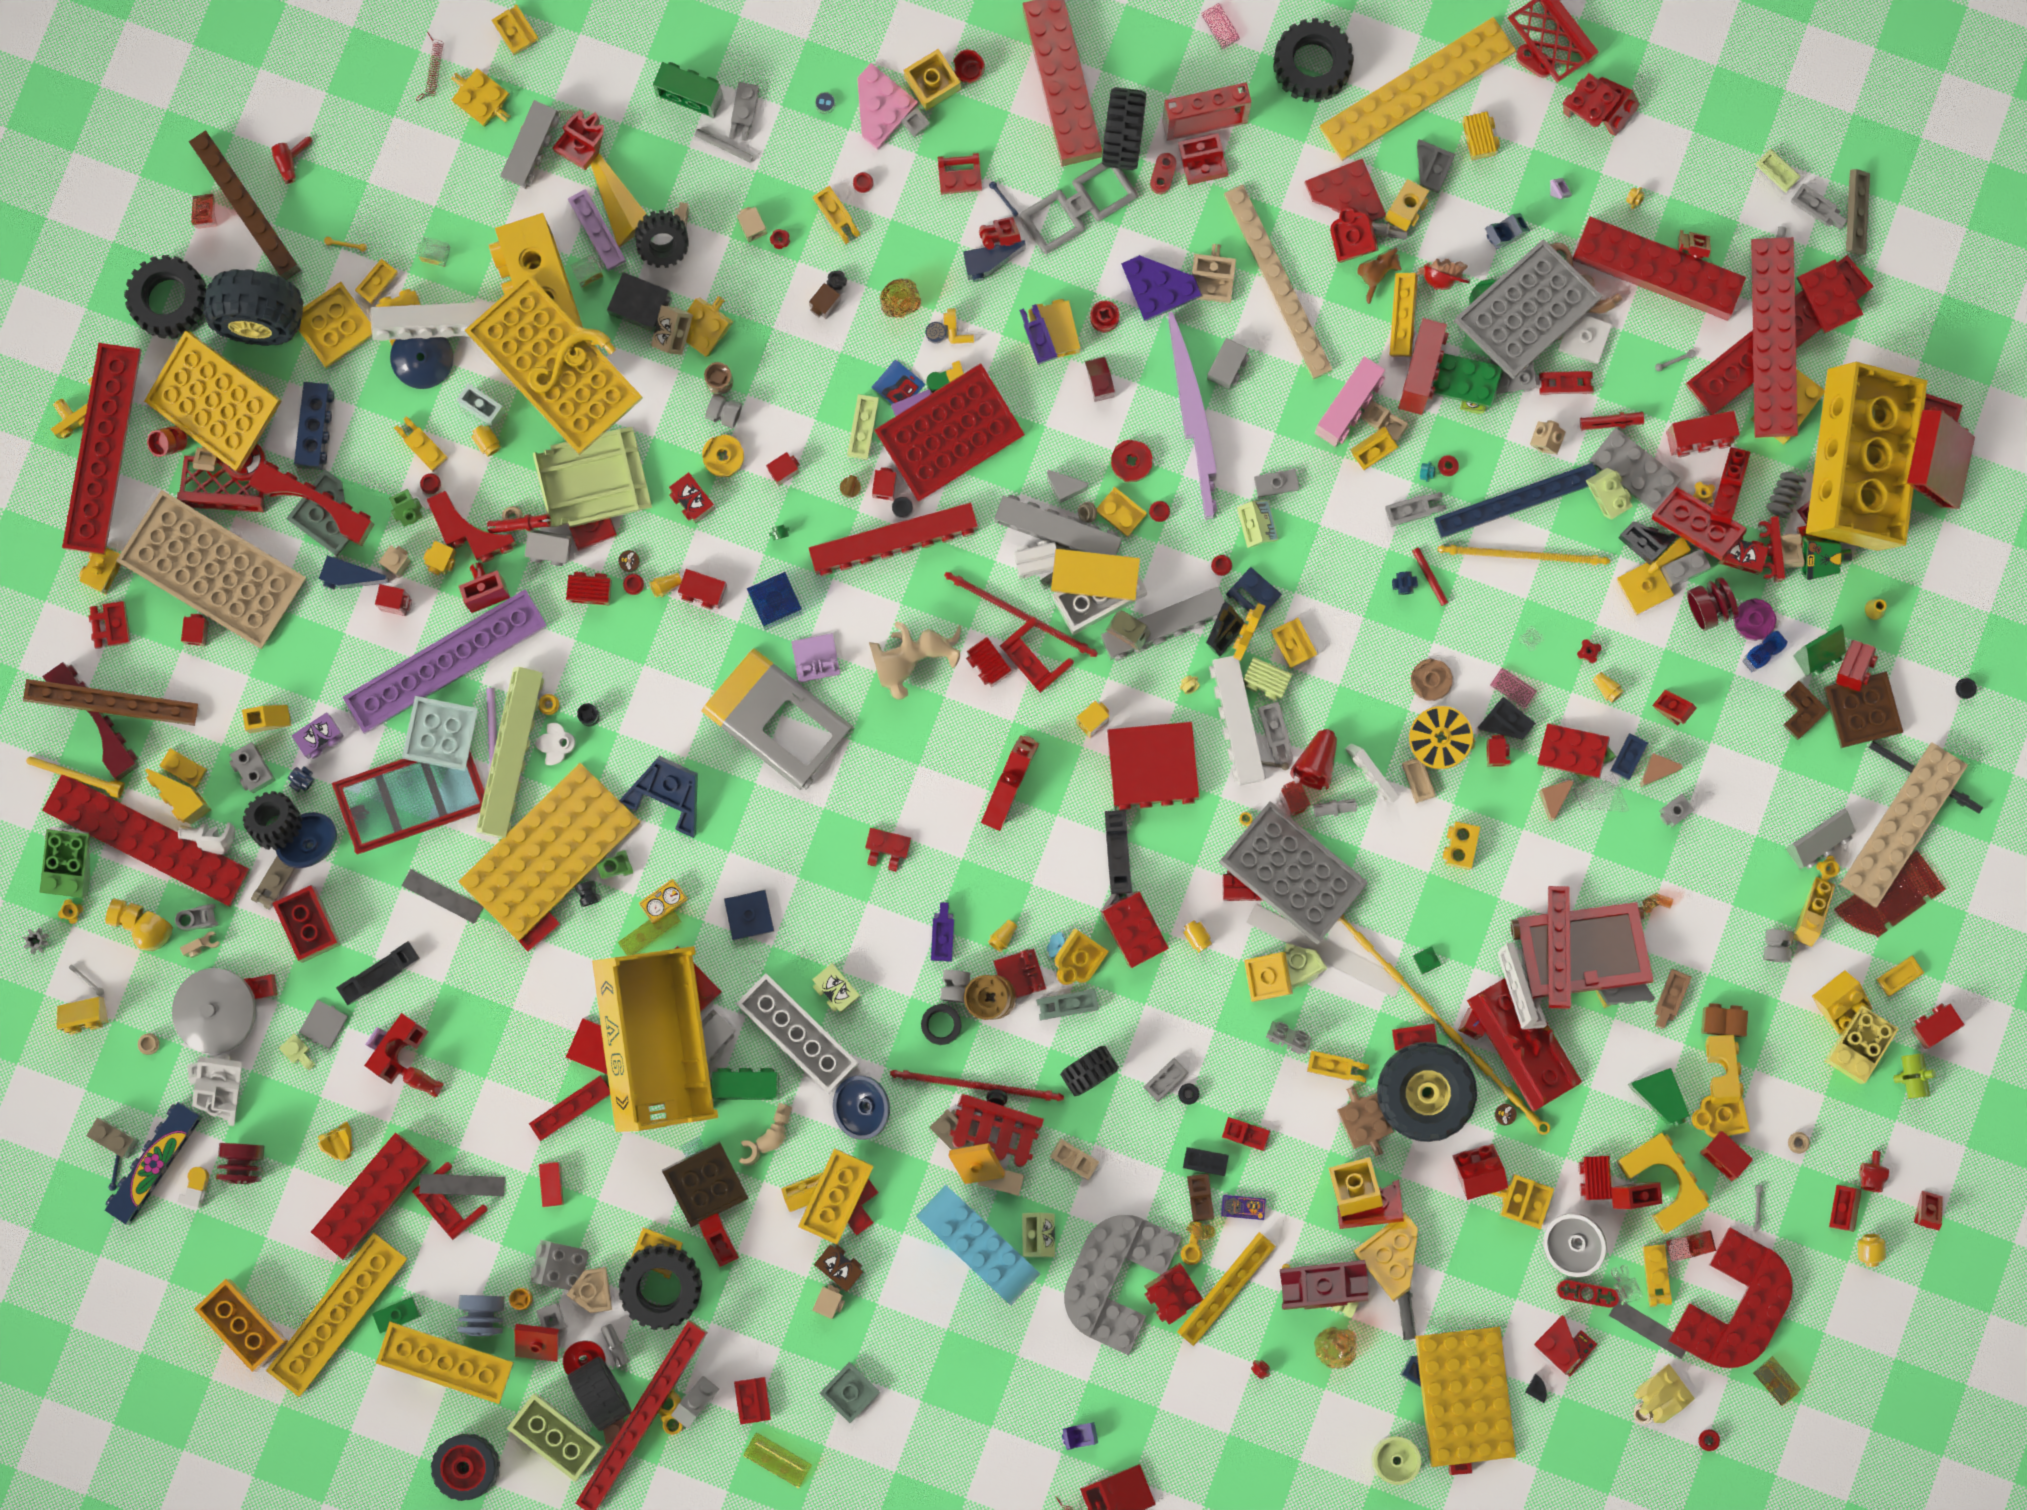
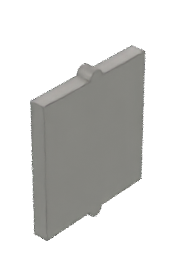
[299,999,348,1049]

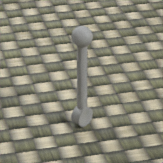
[1655,349,1696,372]
[68,964,104,996]
[1754,1185,1763,1230]

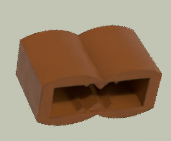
[1701,1003,1748,1038]

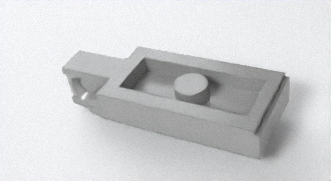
[1790,184,1847,230]

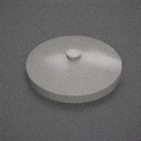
[172,968,256,1054]

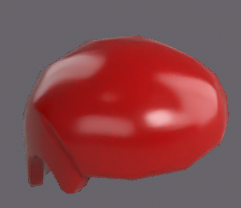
[953,49,985,84]

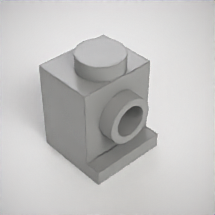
[536,1303,567,1335]

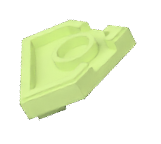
[1285,943,1327,990]

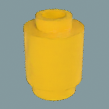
[471,425,501,457]
[1183,920,1212,953]

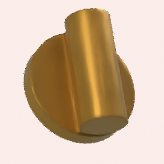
[840,475,861,498]

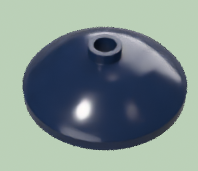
[390,337,454,389]
[275,812,337,868]
[833,1075,890,1140]

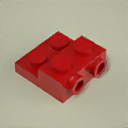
[1144,1263,1203,1325]

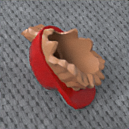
[1416,258,1470,290]

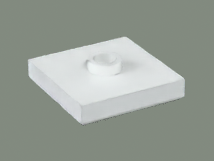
[1558,315,1612,365]

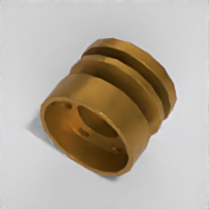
[964,975,1016,1020]

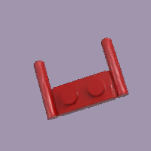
[999,617,1074,693]
[412,1162,488,1240]

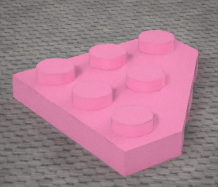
[857,63,918,150]

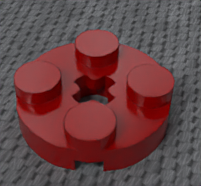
[1111,440,1153,483]

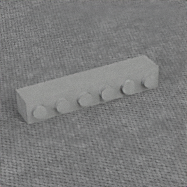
[994,494,1122,555]
[1101,586,1225,661]

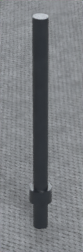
[1868,741,1983,814]

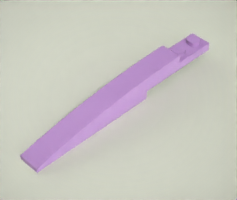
[1168,312,1217,520]

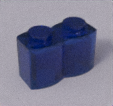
[1742,631,1788,673]

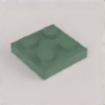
[819,1362,880,1423]

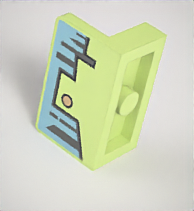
[1237,500,1278,548]

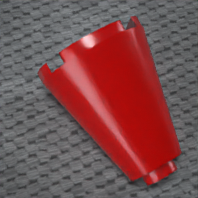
[1290,729,1337,790]

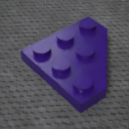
[1121,255,1203,322]

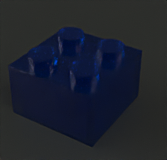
[746,572,803,630]

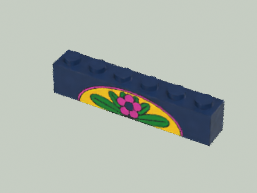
[104,1102,203,1225]

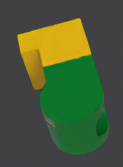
[926,360,964,393]

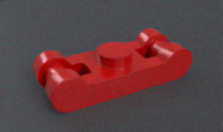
[1539,371,1594,395]

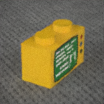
[1076,700,1109,738]

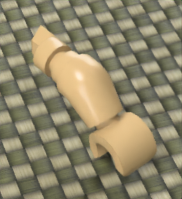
[739,1103,792,1166]

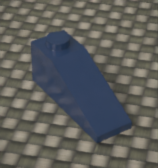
[963,240,1026,282]
[318,555,390,590]

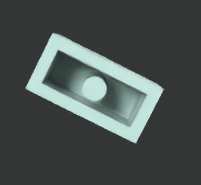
[456,383,505,428]

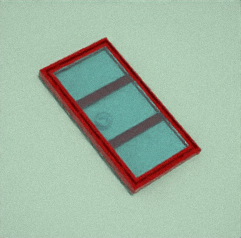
[331,751,485,855]

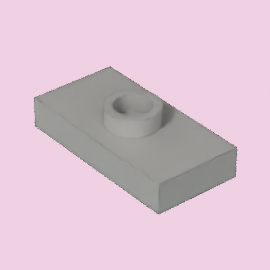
[1254,469,1299,498]
[1143,1058,1189,1102]

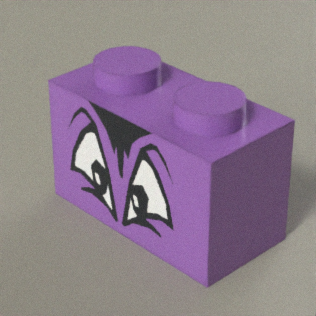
[291,712,344,759]

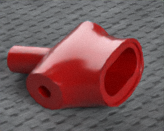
[1859,1151,1890,1193]

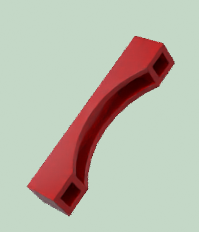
[248,462,375,546]

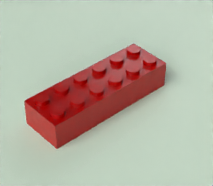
[311,1132,431,1260]

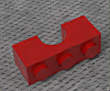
[364,1013,429,1085]

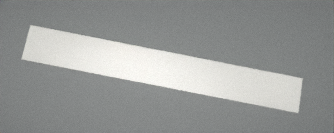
[1246,904,1401,998]

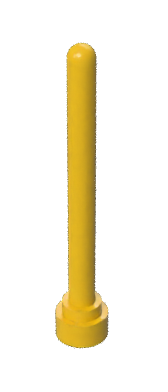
[26,756,125,799]

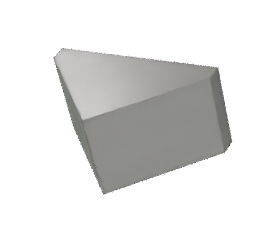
[1047,470,1088,503]

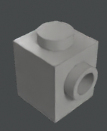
[1659,794,1695,827]

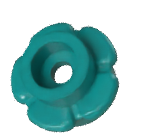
[1420,461,1435,482]

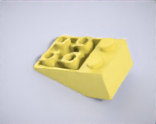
[1824,1006,1899,1084]

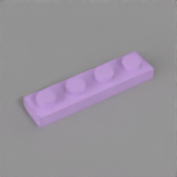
[568,189,627,272]

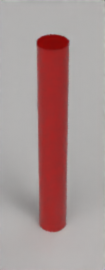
[1412,547,1449,606]

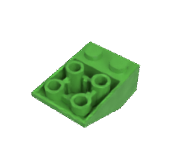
[39,829,90,898]

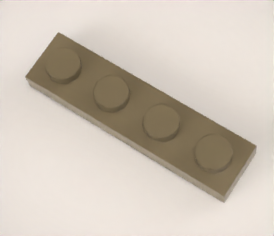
[1846,169,1870,256]

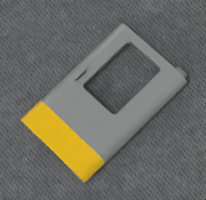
[701,648,853,790]

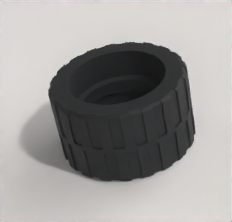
[568,1357,631,1431]

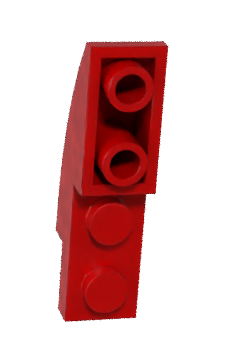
[1710,447,1751,524]

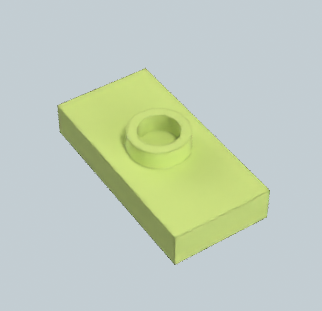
[1755,148,1801,193]

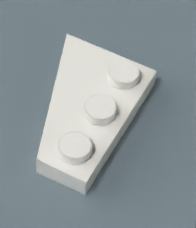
[1345,743,1400,803]

